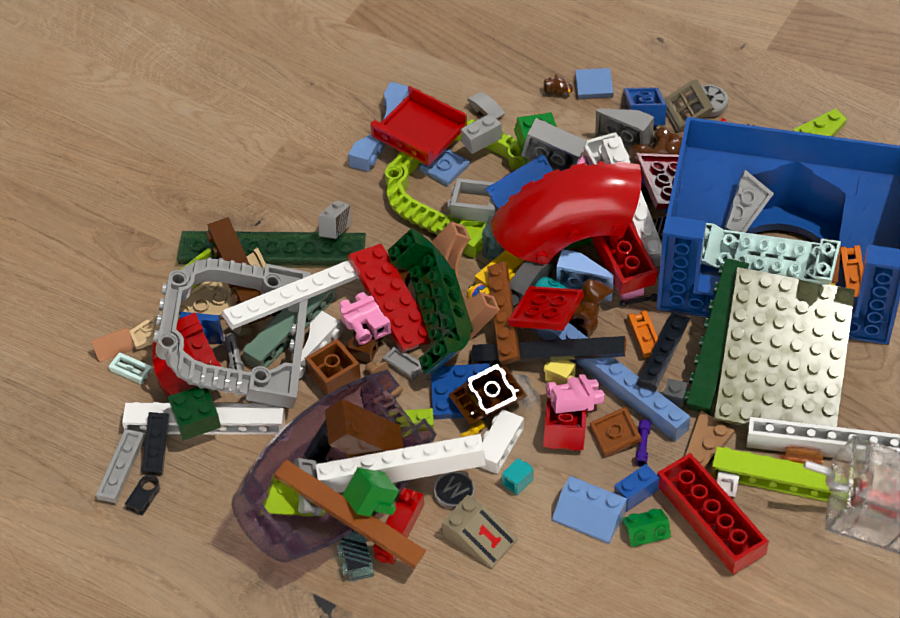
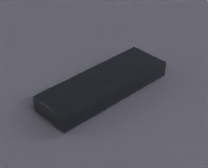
[142,412,170,474]

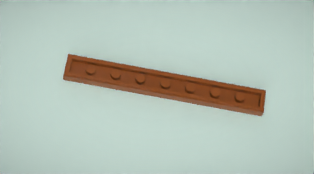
[274,459,427,569]

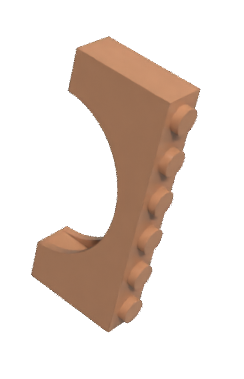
[431,221,500,339]

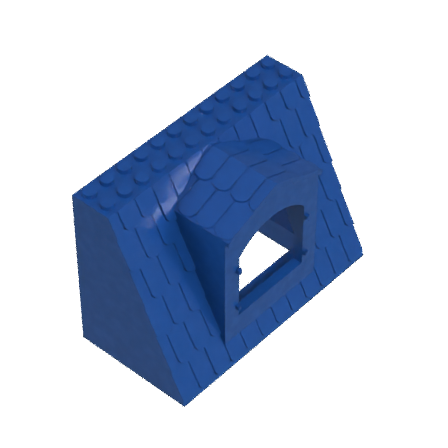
[656,117,900,345]

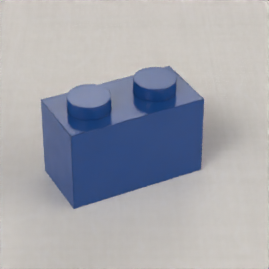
[614,464,660,512]

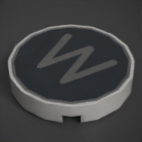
[434,471,475,510]

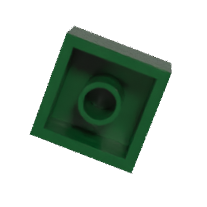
[168,386,221,441]

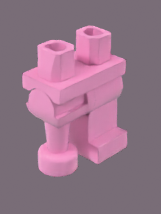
[339,292,391,345]
[546,374,604,413]

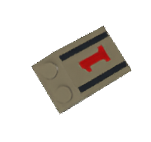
[442,495,517,569]

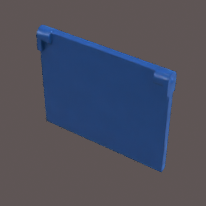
[485,155,553,209]

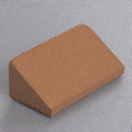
[91,327,135,362]

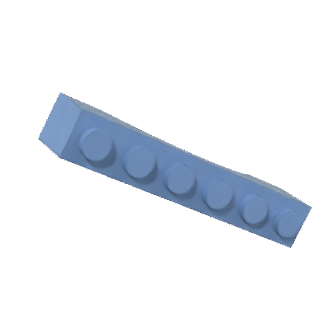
[348,82,409,172]

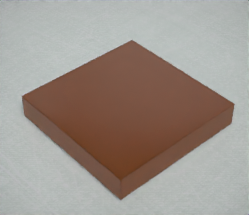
[590,406,642,457]

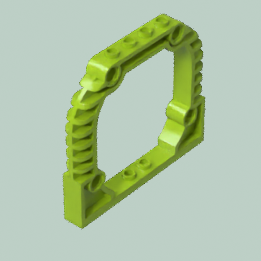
[385,119,526,259]

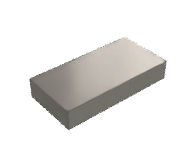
[382,346,422,381]

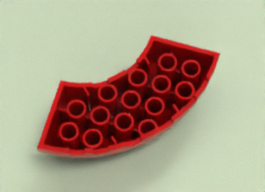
[490,161,641,265]

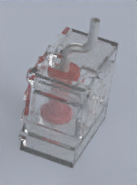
[803,435,900,554]

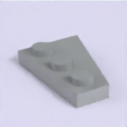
[724,170,774,233]

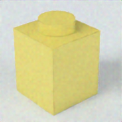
[544,360,576,385]

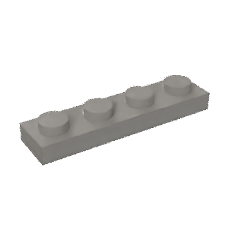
[96,429,145,503]

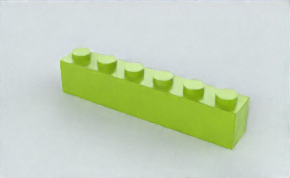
[711,447,840,503]

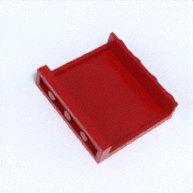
[370,86,467,166]

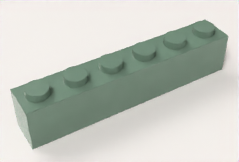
[243,288,336,368]

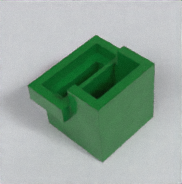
[343,467,399,516]

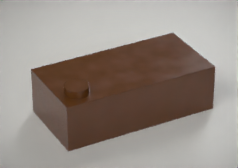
[325,399,404,457]

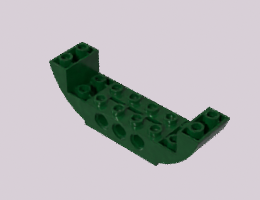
[387,228,473,375]

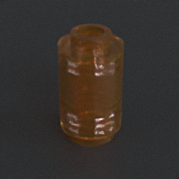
[785,446,823,465]

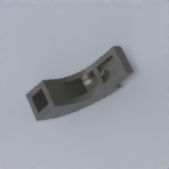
[510,261,556,310]

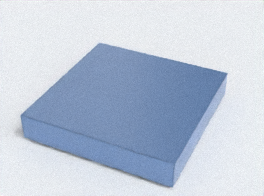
[575,68,613,99]
[419,148,470,187]

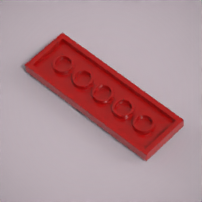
[348,243,430,353]

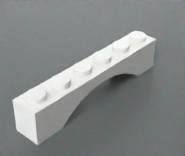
[255,311,342,404]

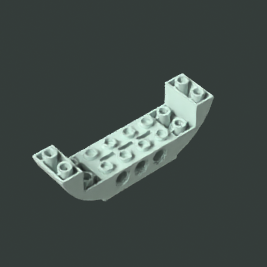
[702,223,841,285]

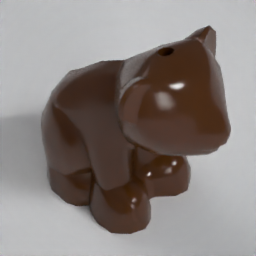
[629,127,682,164]
[568,279,613,337]

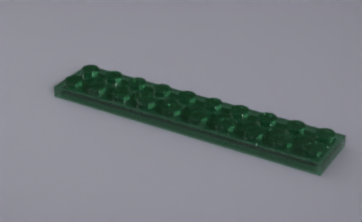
[177,231,366,266]

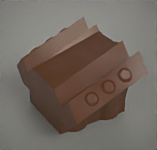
[448,364,527,425]

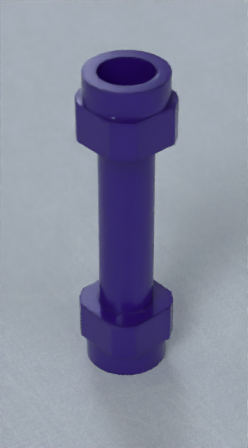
[635,420,651,467]

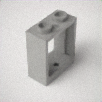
[448,178,498,222]

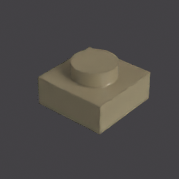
[226,323,254,336]

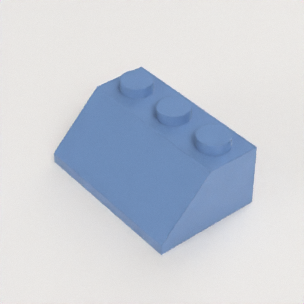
[552,476,627,544]

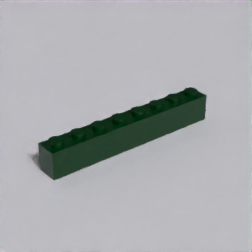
[684,258,749,415]

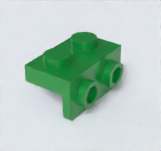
[622,509,671,547]

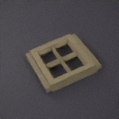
[664,79,714,133]

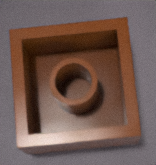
[305,339,361,397]

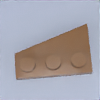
[685,410,735,469]

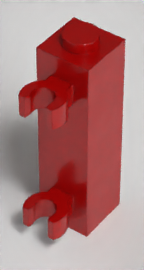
[373,488,424,565]

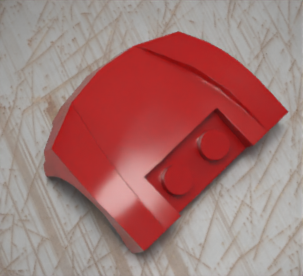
[152,312,222,398]

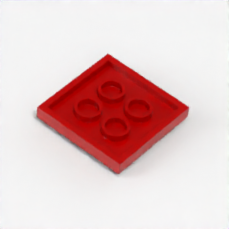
[508,286,584,331]

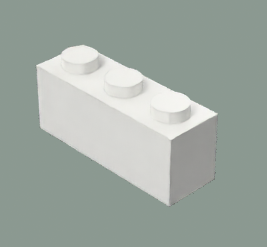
[480,409,524,475]

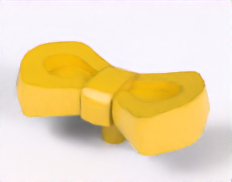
[460,420,485,437]

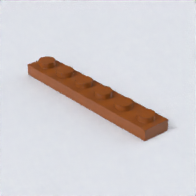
[487,261,521,365]

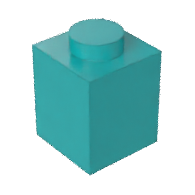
[502,458,533,496]

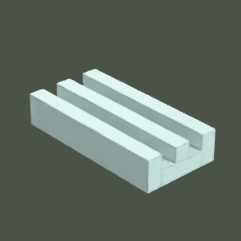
[109,352,153,385]

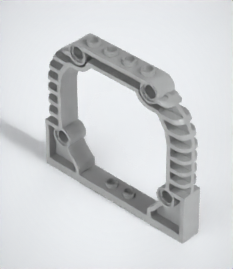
[153,257,311,409]

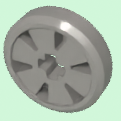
[689,84,728,117]

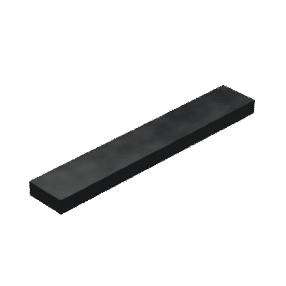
[637,311,690,393]

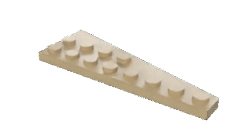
[129,248,266,350]

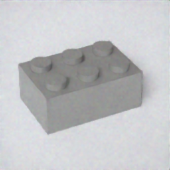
[521,118,587,171]

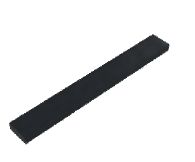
[471,336,626,364]

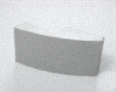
[467,92,505,120]

